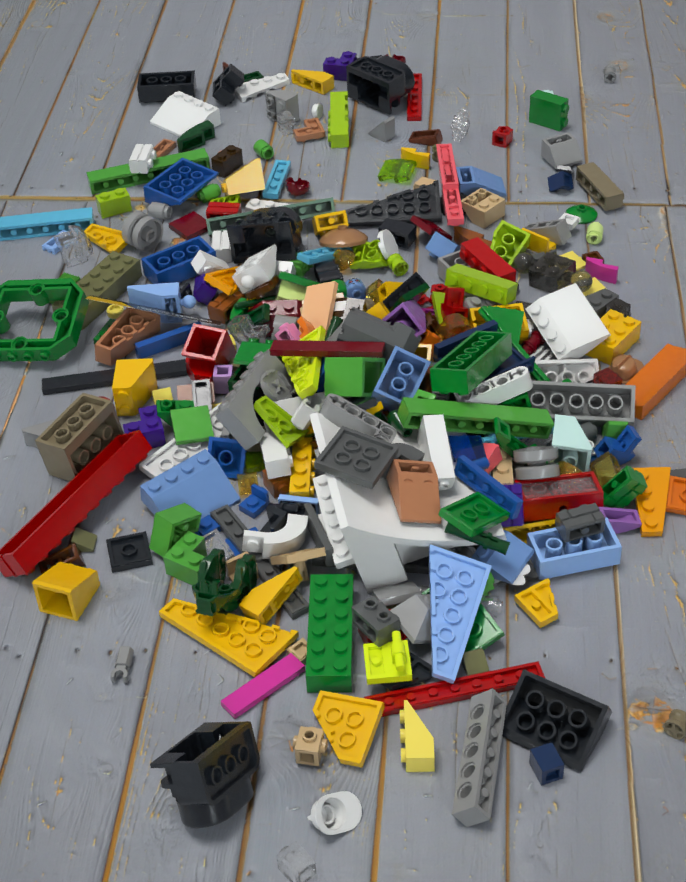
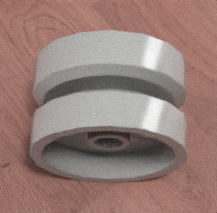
[122,211,163,252]
[513,446,560,480]

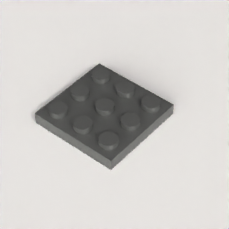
[314,426,399,489]

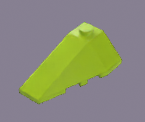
[490,220,531,267]

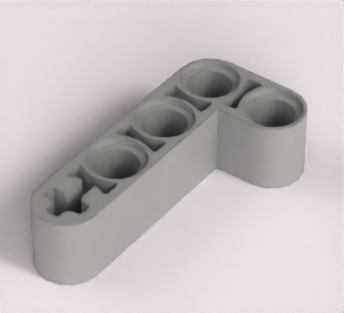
[320,394,397,444]

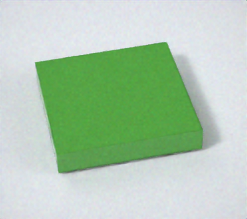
[170,405,214,445]

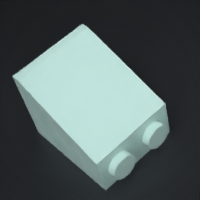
[549,414,592,475]

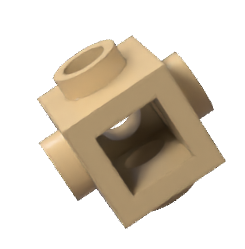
[292,726,328,766]

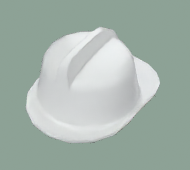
[307,791,362,835]

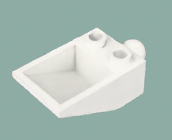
[232,244,277,294]

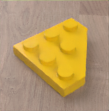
[312,690,385,768]

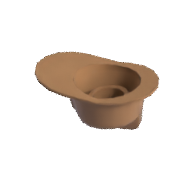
[607,355,644,384]

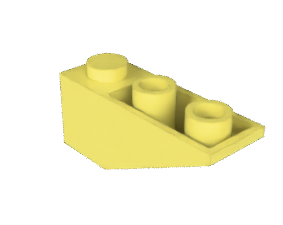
[400,700,435,772]

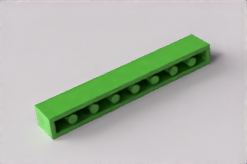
[86,148,210,195]
[397,397,554,439]

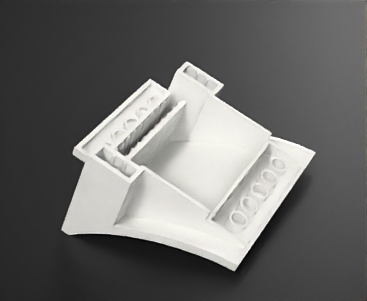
[309,412,507,594]

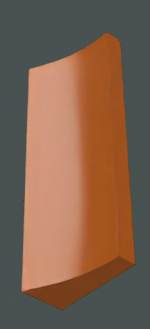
[625,344,686,420]

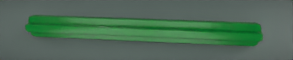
[478,306,550,381]

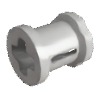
[603,65,617,83]

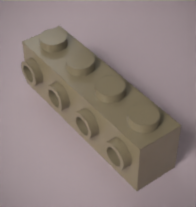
[576,162,624,211]

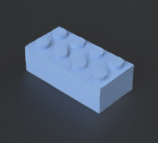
[527,517,622,580]

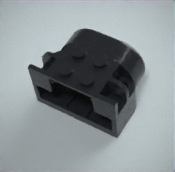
[346,56,415,115]
[226,207,303,264]
[150,721,260,828]

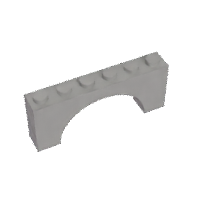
[215,349,294,450]

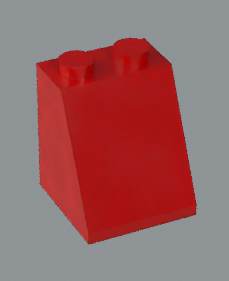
[181,323,237,365]

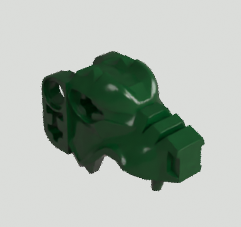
[192,548,257,616]

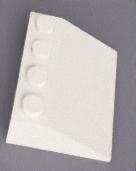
[150,91,221,137]
[526,283,611,360]

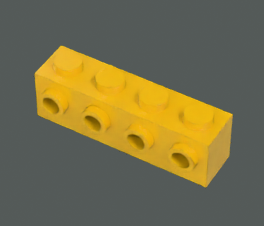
[289,437,317,498]

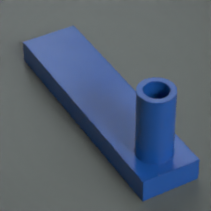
[135,321,202,359]
[454,455,523,520]

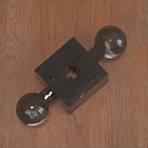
[513,252,593,293]

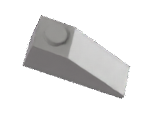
[523,219,572,246]

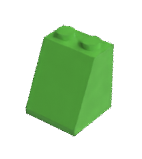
[324,357,385,397]

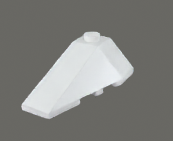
[530,359,600,383]

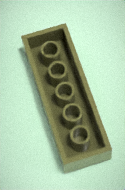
[52,251,142,330]

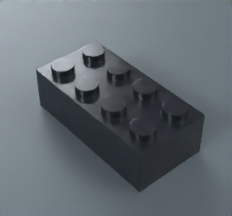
[137,70,197,103]

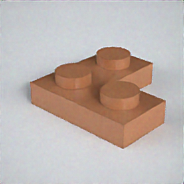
[293,117,326,142]

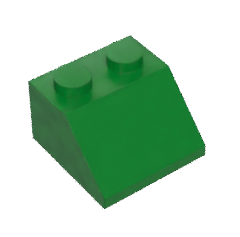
[233,338,282,365]

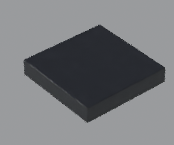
[106,531,153,573]

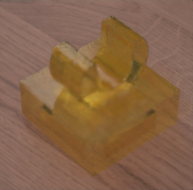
[237,472,258,495]

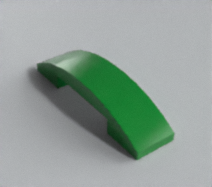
[494,417,548,464]

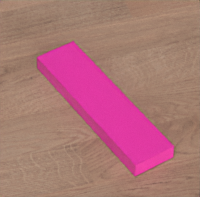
[221,653,306,719]

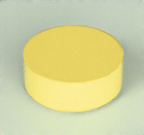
[107,304,124,319]

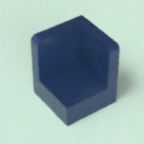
[547,171,574,192]
[529,743,564,786]

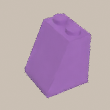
[382,300,426,337]

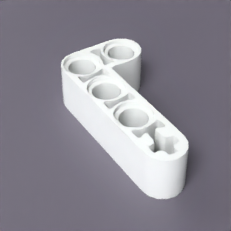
[453,366,533,405]

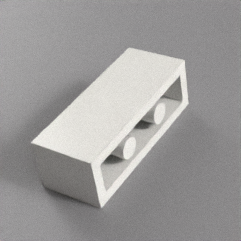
[260,431,294,479]

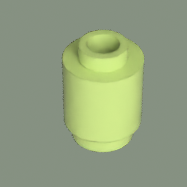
[586,222,604,245]

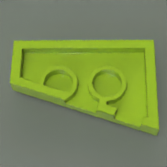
[253,395,309,449]

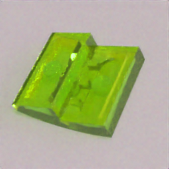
[377,159,417,183]

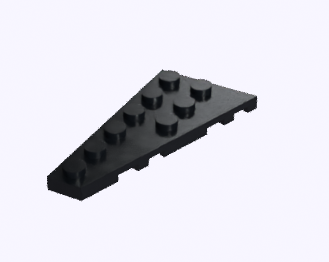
[346,180,442,227]

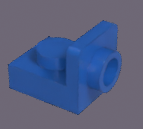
[239,484,270,519]

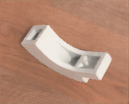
[242,514,308,559]

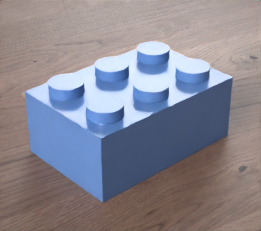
[371,345,431,412]

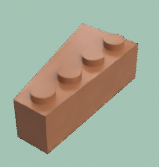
[95,307,160,366]

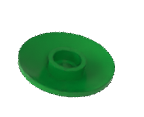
[565,204,598,224]

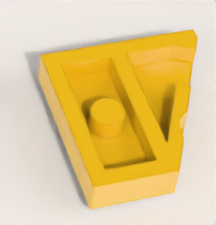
[514,578,558,628]

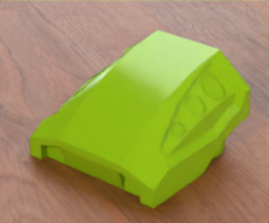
[349,240,388,269]

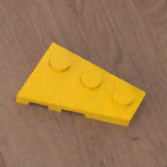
[83,223,128,253]

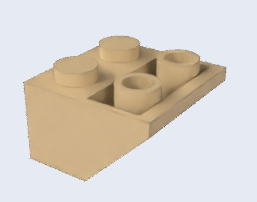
[461,188,506,229]

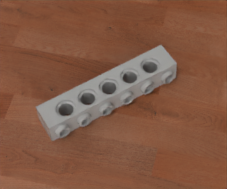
[452,688,507,827]

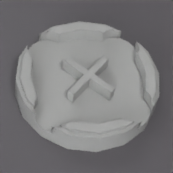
[260,369,292,401]

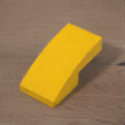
[401,147,430,170]

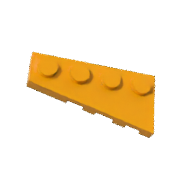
[204,266,239,296]
[633,467,671,537]

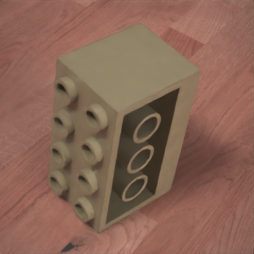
[35,393,124,481]

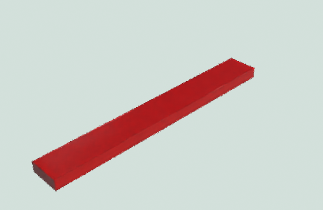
[364,661,546,717]

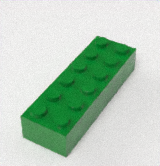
[430,331,512,396]
[306,574,354,693]

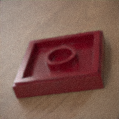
[168,211,208,240]
[410,215,453,240]

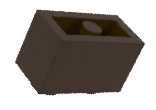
[211,145,243,178]

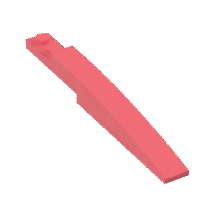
[436,143,464,226]

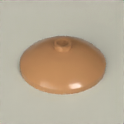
[319,225,368,248]

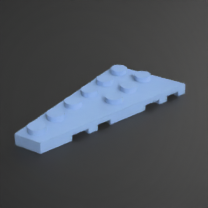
[429,544,492,684]

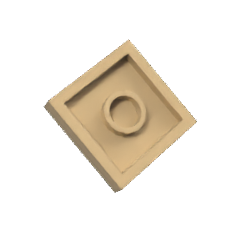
[270,547,326,582]

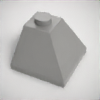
[390,594,431,644]

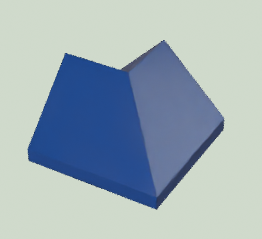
[208,436,246,479]

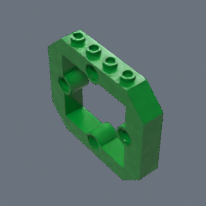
[0,278,89,362]

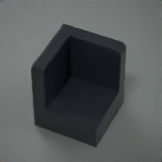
[260,505,288,532]

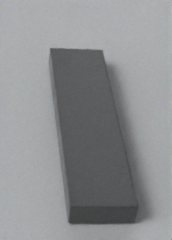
[303,503,334,567]

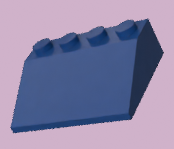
[143,158,219,206]

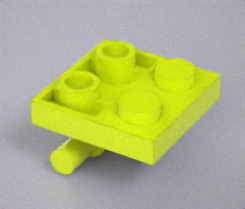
[363,631,412,685]

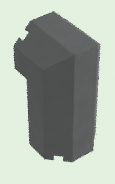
[337,307,422,366]

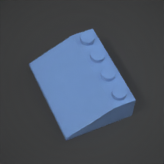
[140,449,240,519]

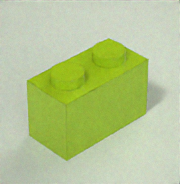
[95,188,132,219]

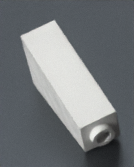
[417,415,455,490]

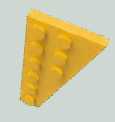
[159,598,299,678]

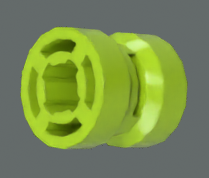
[387,253,409,276]

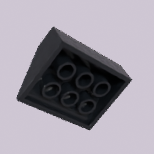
[502,669,612,772]

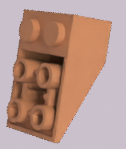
[386,459,441,524]

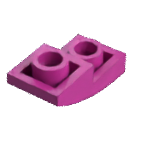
[585,257,619,284]

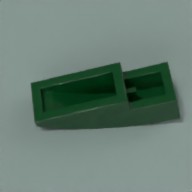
[177,120,215,153]

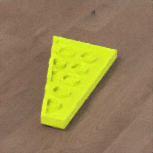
[281,325,326,399]

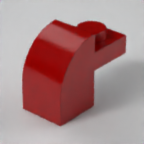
[441,287,468,326]

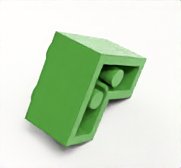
[149,503,202,557]
[163,531,207,585]

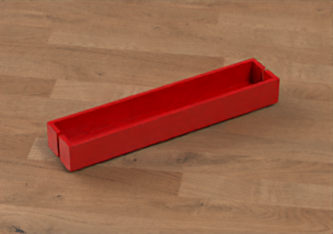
[0,430,152,577]

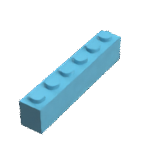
[0,207,95,241]

